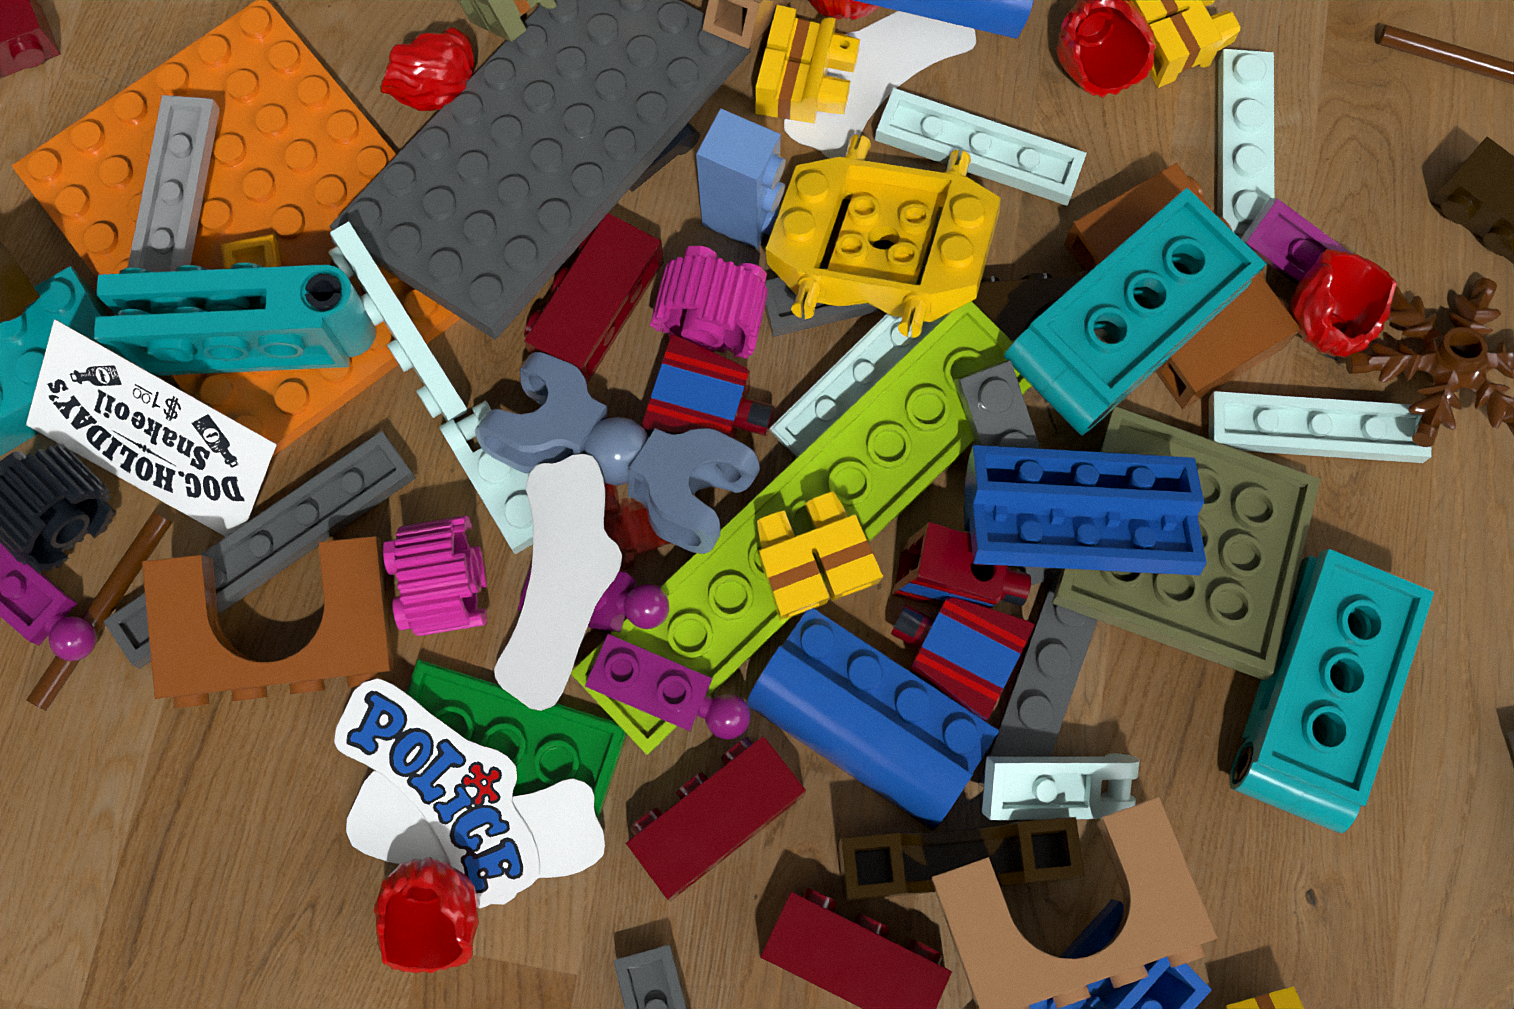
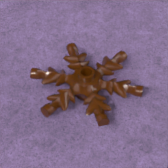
[1346,278,1514,447]

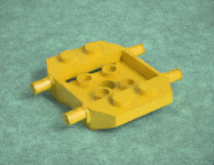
[765,134,1001,338]

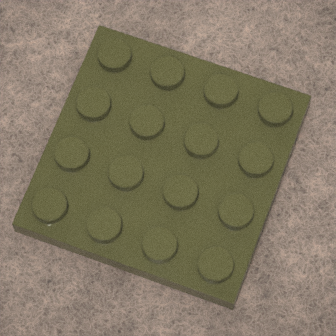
[1052,406,1321,681]

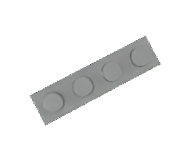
[128,95,220,272]

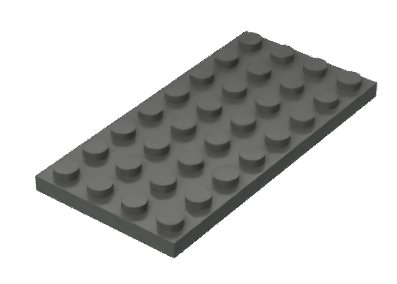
[330,0,751,340]

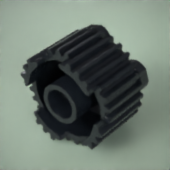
[0,444,116,573]

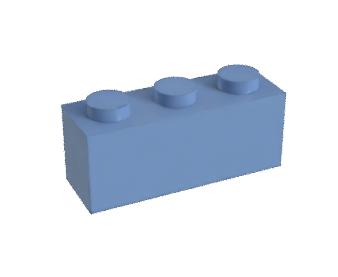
[696,109,786,250]

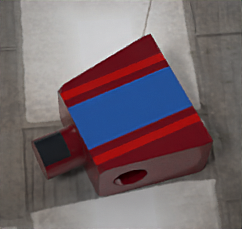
[641,334,775,439]
[891,522,1031,608]
[891,596,1035,722]

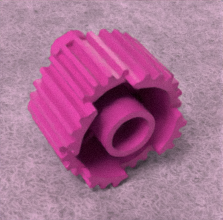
[650,246,768,359]
[383,515,488,636]

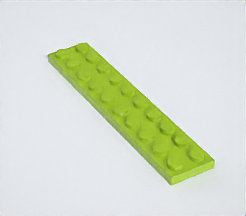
[571,301,1032,755]

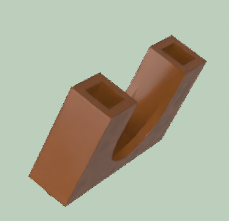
[1064,163,1300,410]
[142,536,395,708]

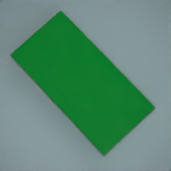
[406,659,628,821]

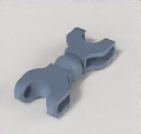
[475,352,760,554]

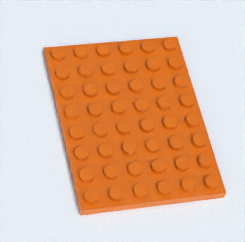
[11,0,461,457]

